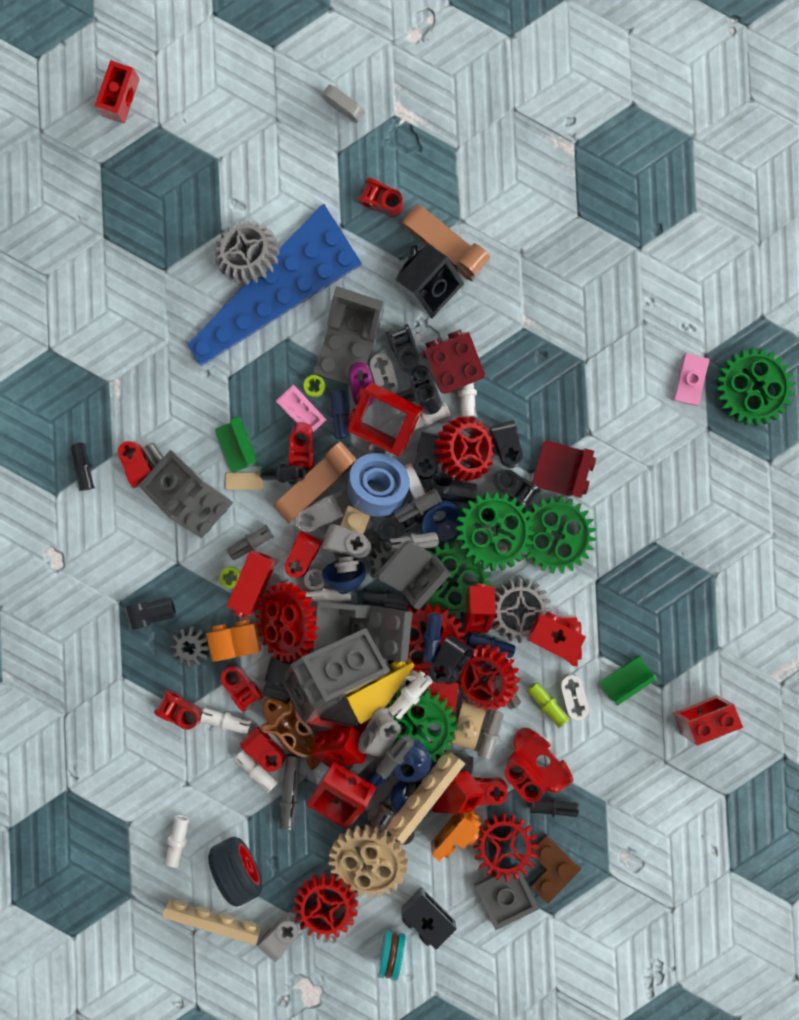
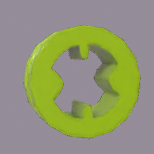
[303,375,326,398]
[219,567,241,588]

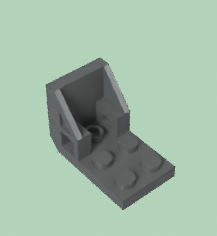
[314,286,384,386]
[309,601,412,662]
[282,628,390,724]

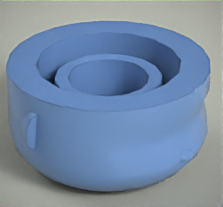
[346,453,410,517]

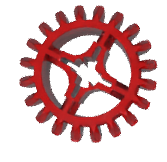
[433,416,496,482]
[458,644,521,711]
[473,813,539,882]
[293,872,359,941]

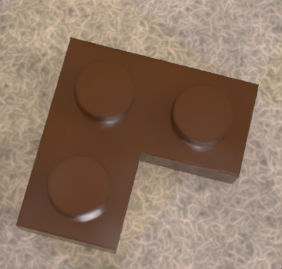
[530,833,581,904]

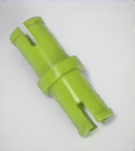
[526,682,570,728]

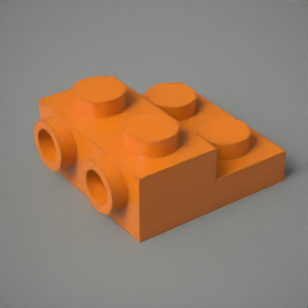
[431,810,482,862]

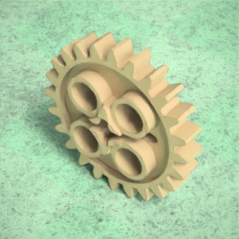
[328,825,408,898]

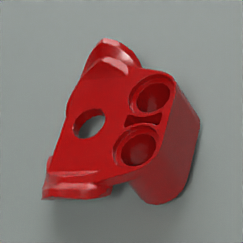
[505,727,574,803]

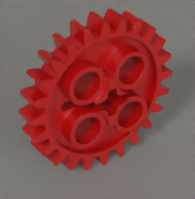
[255,582,319,663]
[392,601,466,677]

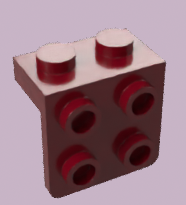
[421,329,485,394]
[532,440,596,499]

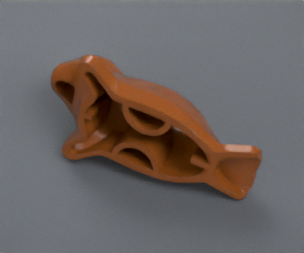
[260,698,321,770]

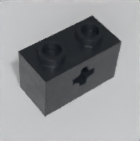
[401,887,457,950]

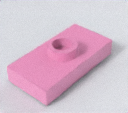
[673,353,710,406]
[276,384,326,432]

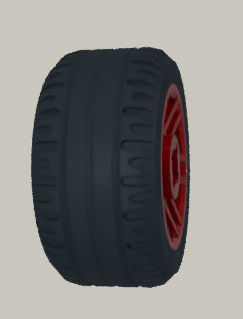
[208,836,263,907]

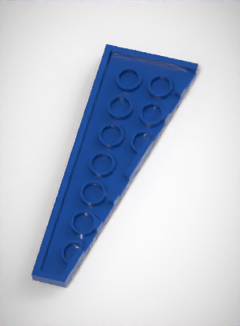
[188,204,362,366]

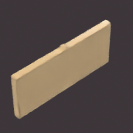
[226,473,264,491]

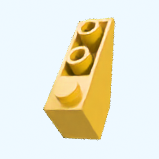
[345,659,414,724]

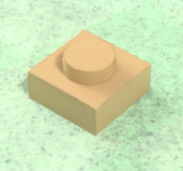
[340,505,370,534]

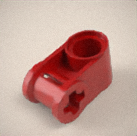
[356,177,404,217]
[288,422,314,470]
[117,441,153,489]
[284,531,323,578]
[221,664,264,712]
[153,690,203,730]
[240,725,286,772]
[473,777,508,806]

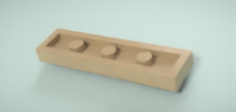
[386,750,465,844]
[162,900,261,945]

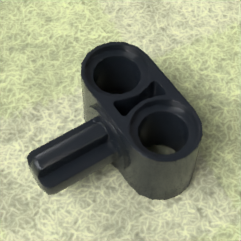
[396,365,442,415]

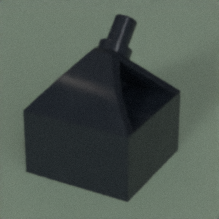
[395,244,464,319]

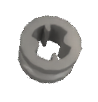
[304,568,325,590]

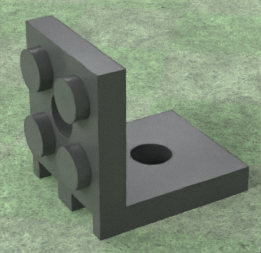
[139,450,233,538]

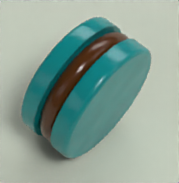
[377,930,406,981]

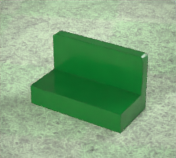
[215,416,259,473]
[599,655,657,706]

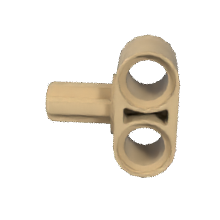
[450,699,486,750]

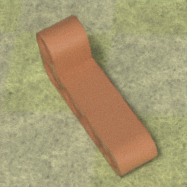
[401,204,490,282]
[273,441,357,524]

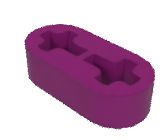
[348,362,375,407]

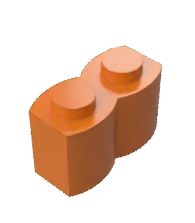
[206,619,262,662]

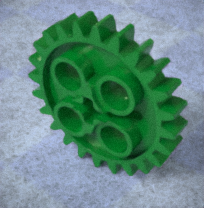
[714,347,796,426]
[454,492,535,571]
[524,496,596,574]
[423,541,492,619]
[385,688,457,765]

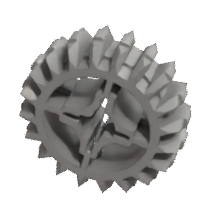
[214,220,280,285]
[493,578,553,643]

